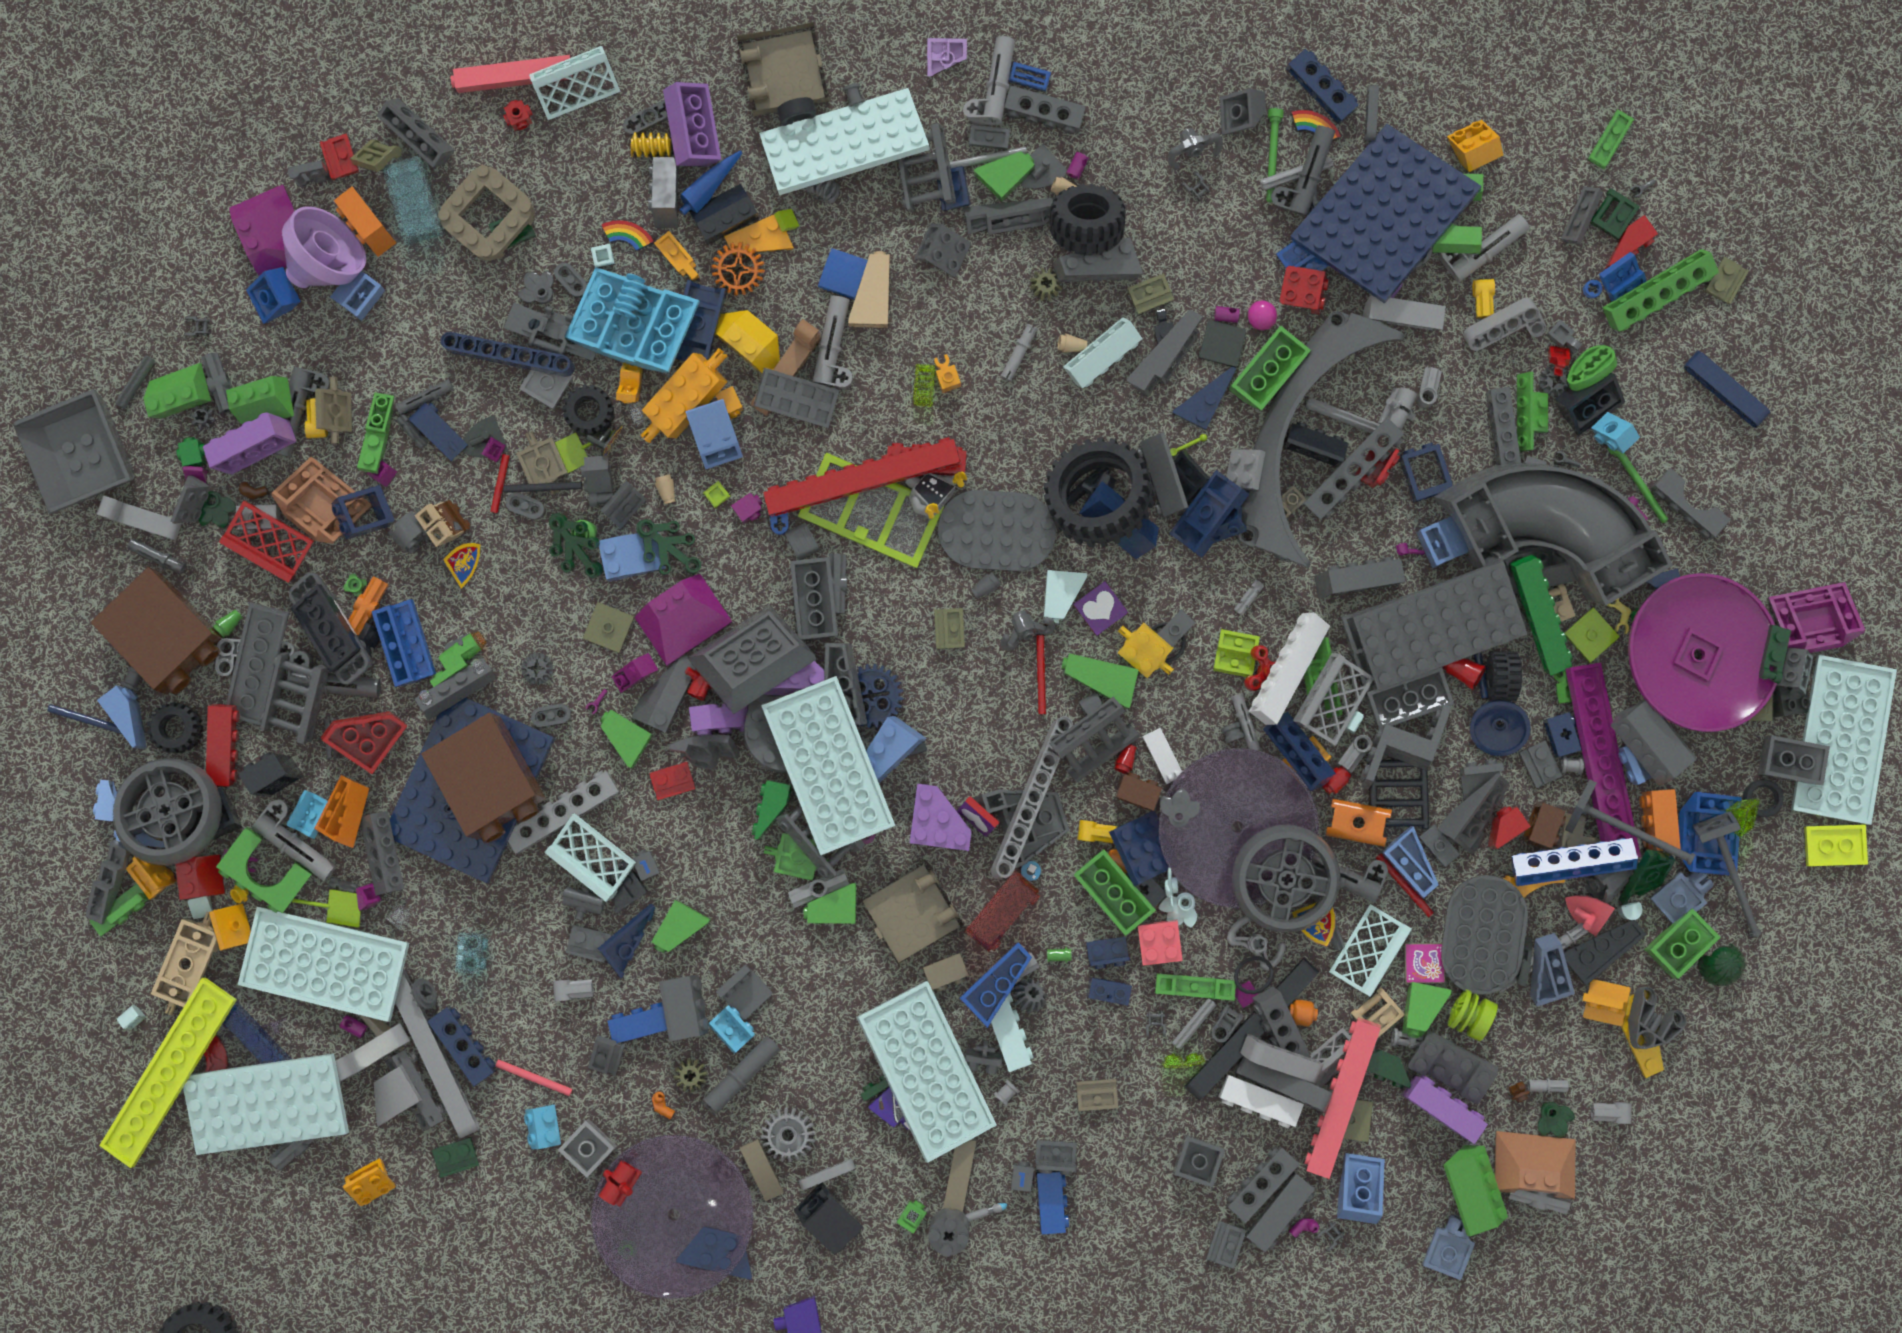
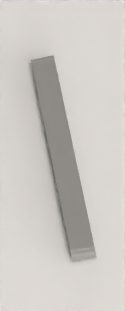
[991,716,1073,880]
[395,969,480,1138]

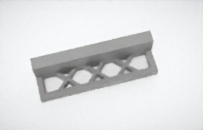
[1302,1028,1351,1087]

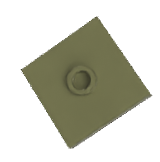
[583,602,634,653]
[1343,1100,1373,1142]

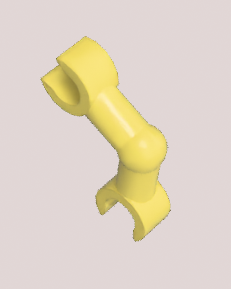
[1607,598,1631,634]

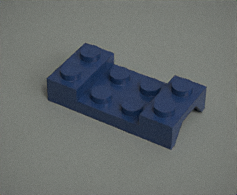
[675,280,727,362]
[1169,470,1249,558]

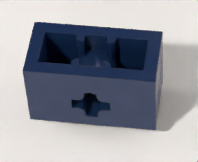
[1543,712,1581,758]

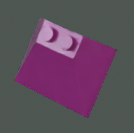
[229,184,295,276]
[634,574,732,666]
[1768,582,1865,653]

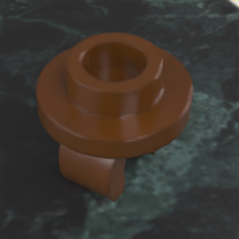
[1509,1081,1530,1103]

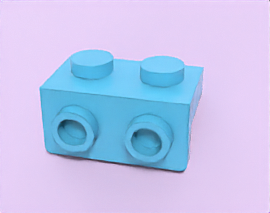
[287,790,328,839]
[709,1005,755,1054]
[524,1105,561,1149]

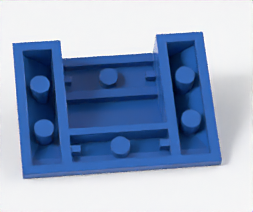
[1678,792,1742,876]

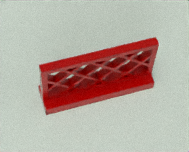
[219,500,314,583]

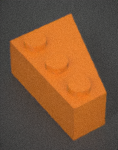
[333,187,396,257]
[314,775,369,848]

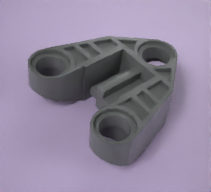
[1628,987,1687,1049]

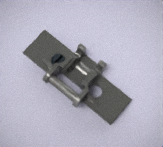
[504,303,596,362]

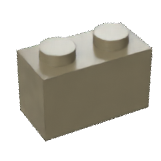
[923,953,969,992]

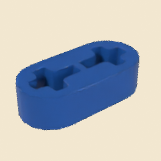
[770,513,789,535]

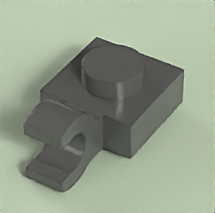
[1546,320,1582,354]

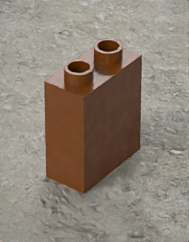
[90,566,224,695]
[421,712,546,844]

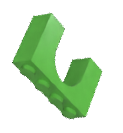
[1432,174,1483,254]
[216,826,312,913]

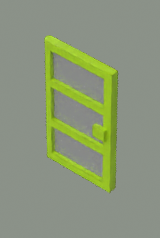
[798,452,945,569]

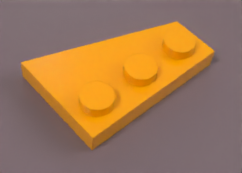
[724,215,794,255]

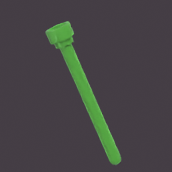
[1266,108,1284,203]
[1607,447,1668,523]

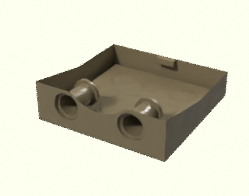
[736,22,830,117]
[858,859,965,969]

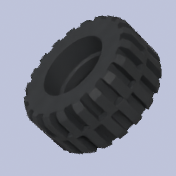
[1050,184,1126,255]
[158,1302,239,1333]

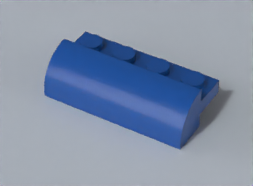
[372,599,436,687]

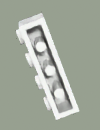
[1218,1074,1304,1128]

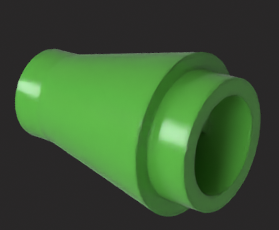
[213,609,243,638]

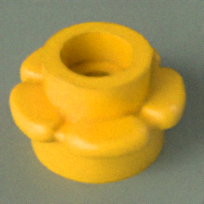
[230,885,249,903]

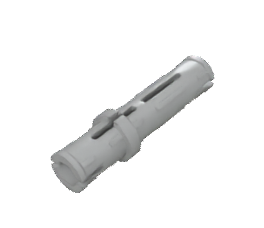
[1000,324,1038,382]
[1231,693,1261,753]

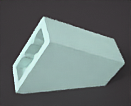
[1043,570,1087,624]

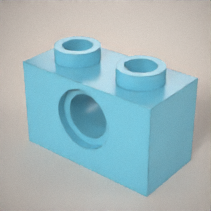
[1591,412,1640,453]

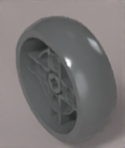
[113,758,222,865]
[1232,825,1340,933]

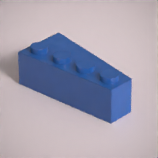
[959,942,1032,1028]

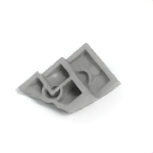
[374,1065,422,1127]

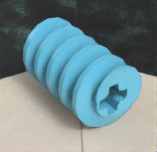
[611,273,648,318]

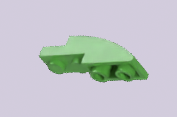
[357,392,395,474]

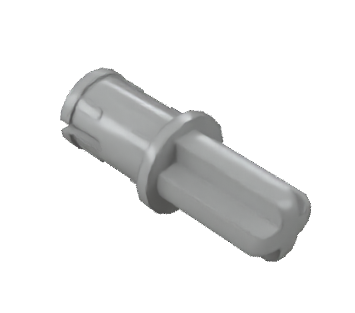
[1528,1078,1569,1094]

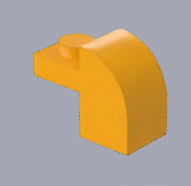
[616,363,643,403]

